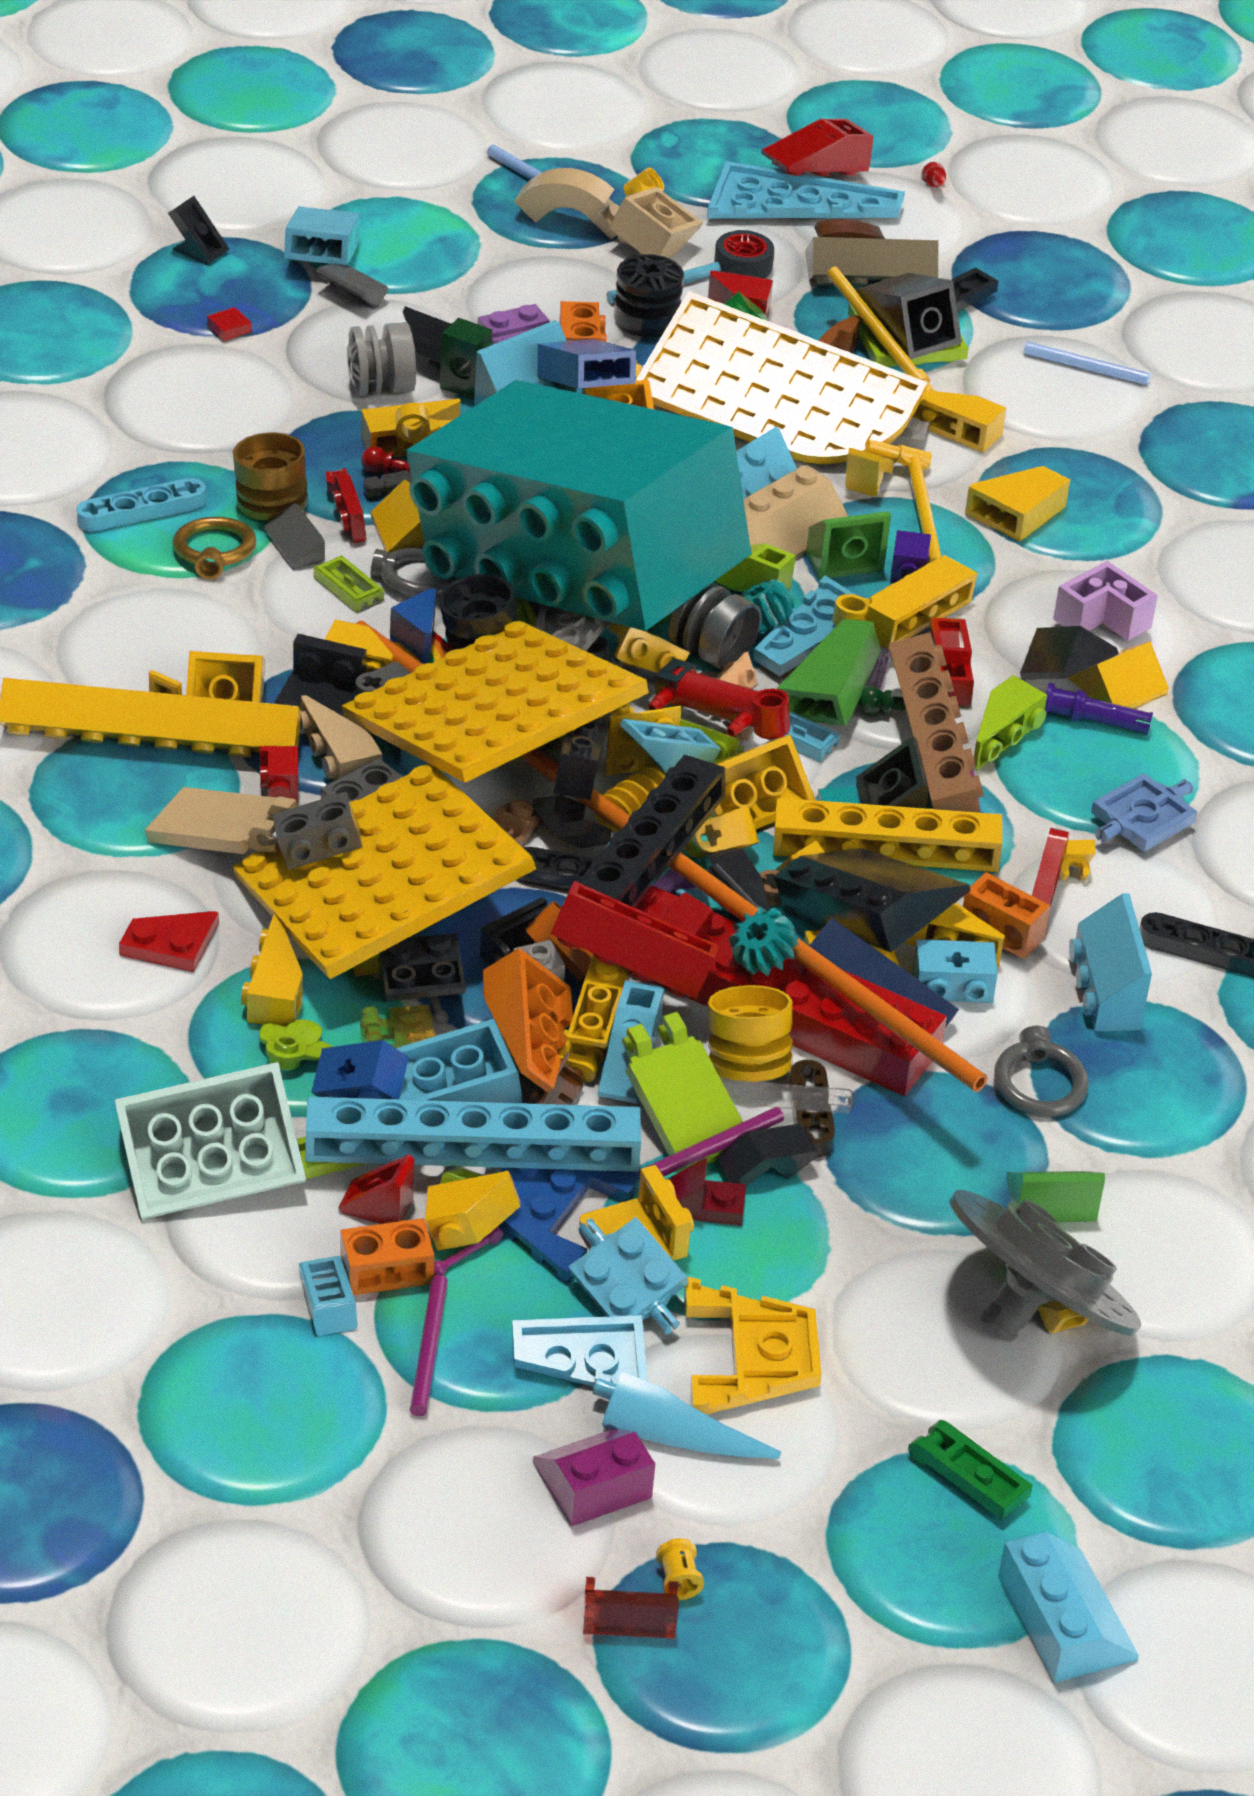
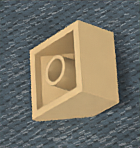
[609,187,703,259]

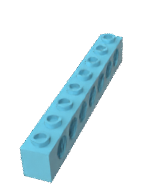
[305,1097,641,1172]

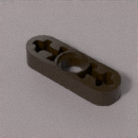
[789,1060,835,1157]

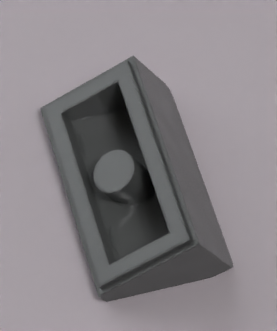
[316,264,388,308]
[264,503,325,569]

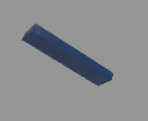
[809,918,959,1029]

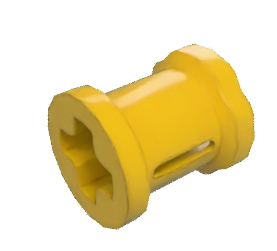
[656,1538,704,1600]

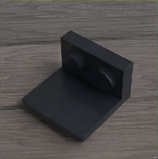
[274,633,367,717]

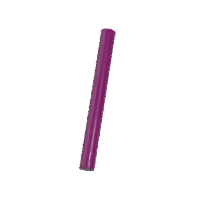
[639,1107,784,1177]
[410,1275,448,1416]

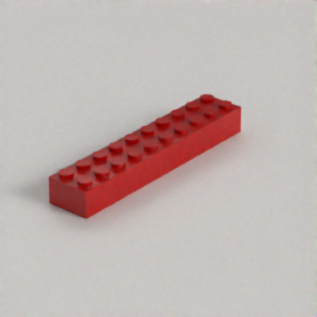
[635,886,947,1097]

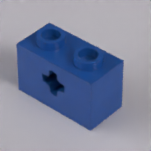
[311,1040,409,1100]

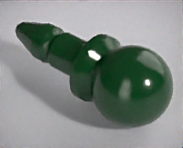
[857,686,906,715]

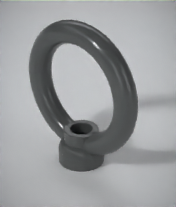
[370,548,457,597]
[994,1025,1089,1117]

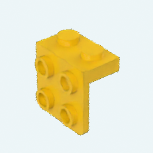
[579,1165,694,1261]

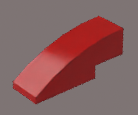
[930,618,974,706]

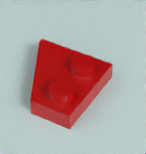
[119,911,219,972]

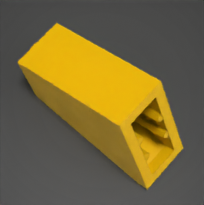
[965,466,1070,542]

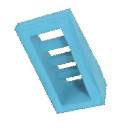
[299,1256,358,1336]

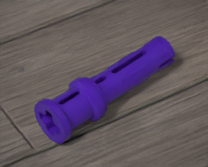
[1045,682,1153,735]

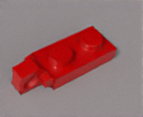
[326,468,367,544]

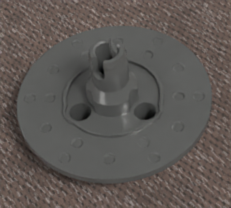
[949,1190,1142,1342]

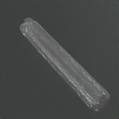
[721,1079,854,1114]

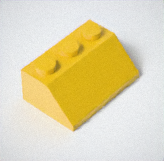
[708,734,816,829]

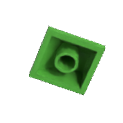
[806,511,891,579]

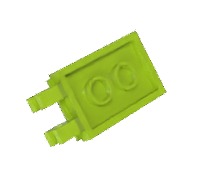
[622,1012,743,1172]

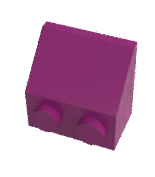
[533,1429,656,1526]

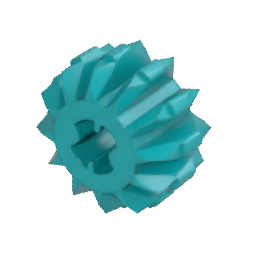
[740,580,794,632]
[728,906,799,976]

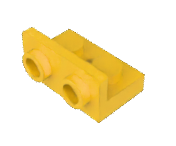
[609,623,690,672]

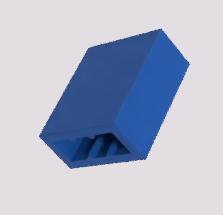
[537,339,636,389]

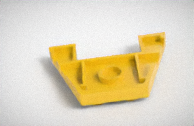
[684,1277,822,1415]

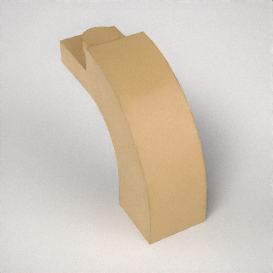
[514,168,619,240]

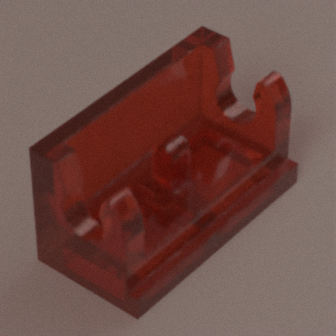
[583,1577,679,1639]

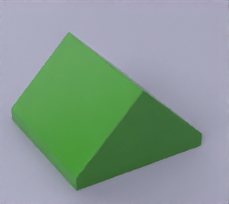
[1007,1171,1105,1222]

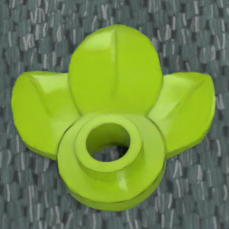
[259,1019,334,1070]

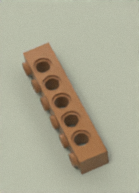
[889,632,984,813]

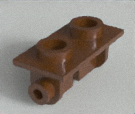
[525,1051,584,1105]

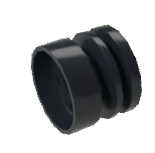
[614,254,684,337]
[440,574,519,650]

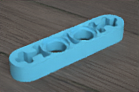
[76,478,206,532]

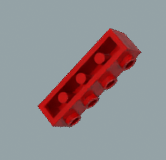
[550,881,719,999]

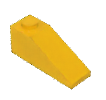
[912,390,1006,453]

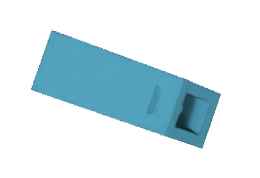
[598,980,664,1104]

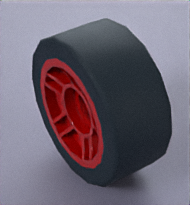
[714,230,774,278]

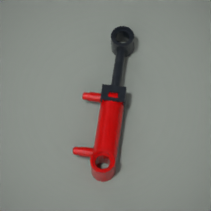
[586,636,790,739]

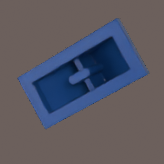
[390,588,436,661]

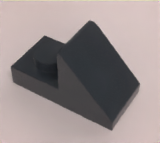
[168,196,229,265]

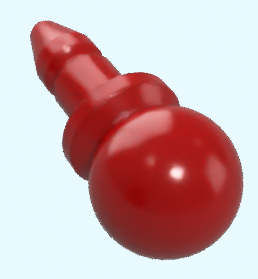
[921,162,946,187]
[361,446,410,475]

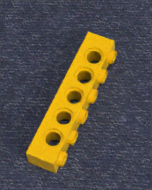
[773,798,1002,872]

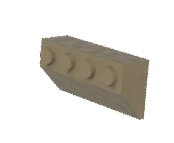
[806,237,938,287]

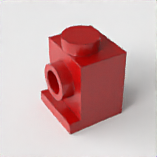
[260,746,298,804]

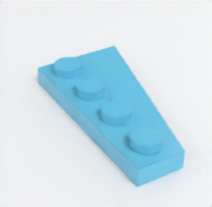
[753,575,856,677]

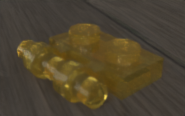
[360,1005,435,1048]

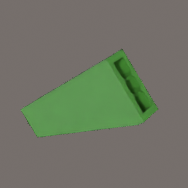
[777,619,881,726]

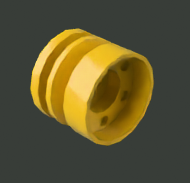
[708,985,793,1082]

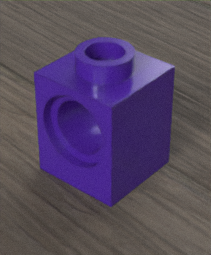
[890,530,931,583]

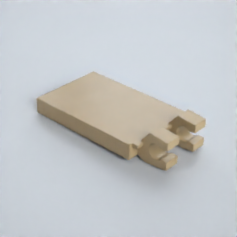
[145,787,298,854]

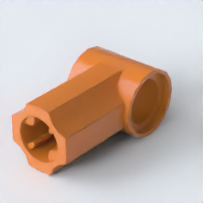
[525,901,594,981]

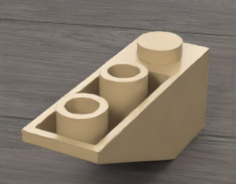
[300,695,382,782]

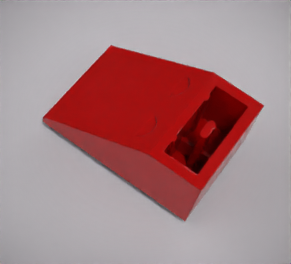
[761,119,874,176]

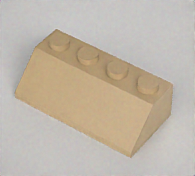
[743,464,848,560]

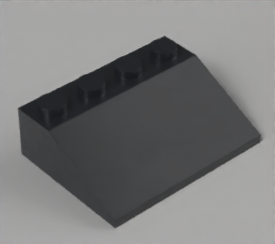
[774,848,971,952]

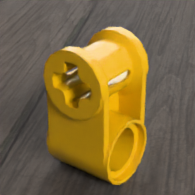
[684,806,760,858]

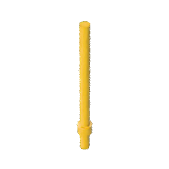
[827,266,935,391]

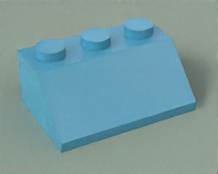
[474,320,577,406]
[1069,893,1152,1031]
[998,1532,1139,1683]

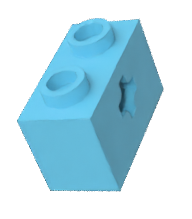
[912,939,998,1003]

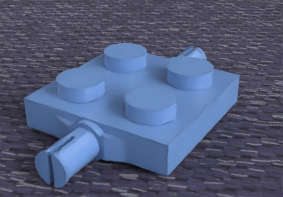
[1091,773,1198,852]

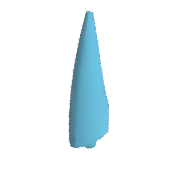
[593,1372,781,1459]

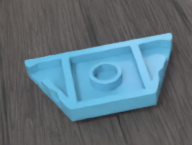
[736,426,797,499]

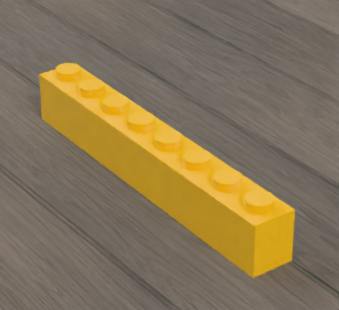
[0,678,302,757]

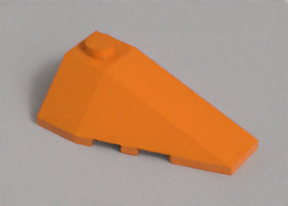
[483,948,573,1092]

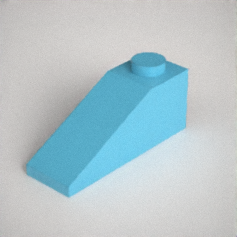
[620,719,721,775]

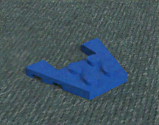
[497,1167,642,1284]

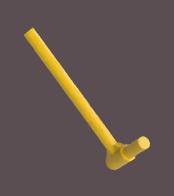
[865,439,941,563]

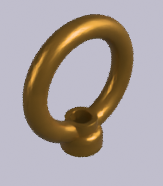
[172,517,256,579]

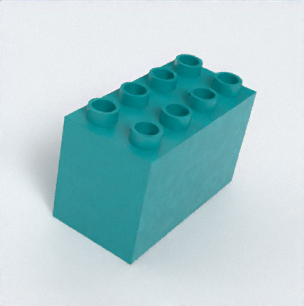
[406,380,752,631]

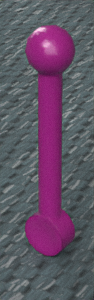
[434,1227,503,1276]

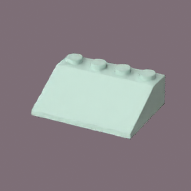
[115,1062,306,1220]

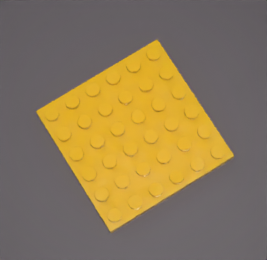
[342,621,649,783]
[232,764,536,979]

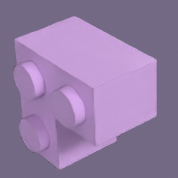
[1053,561,1158,641]

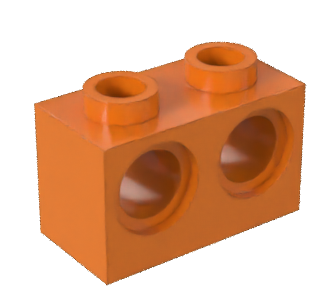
[559,301,607,342]
[963,872,1051,959]
[340,1218,435,1295]

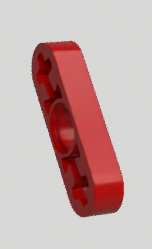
[1032,828,1070,908]

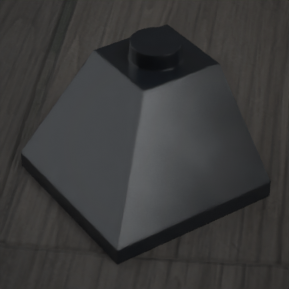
[403,306,451,372]

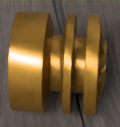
[233,432,308,521]

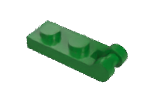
[908,1419,1033,1520]

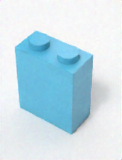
[284,206,360,266]

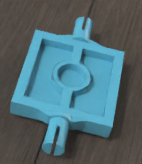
[568,1217,689,1334]

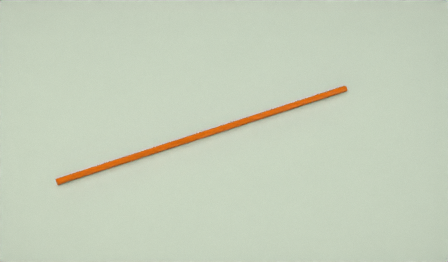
[355,621,988,1092]

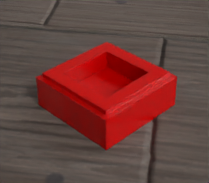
[207,307,252,341]

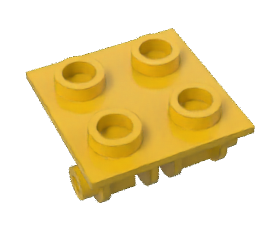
[605,703,681,776]

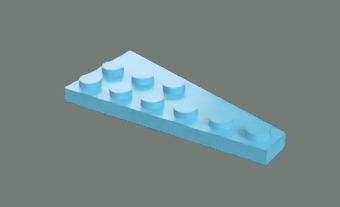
[707,161,905,219]

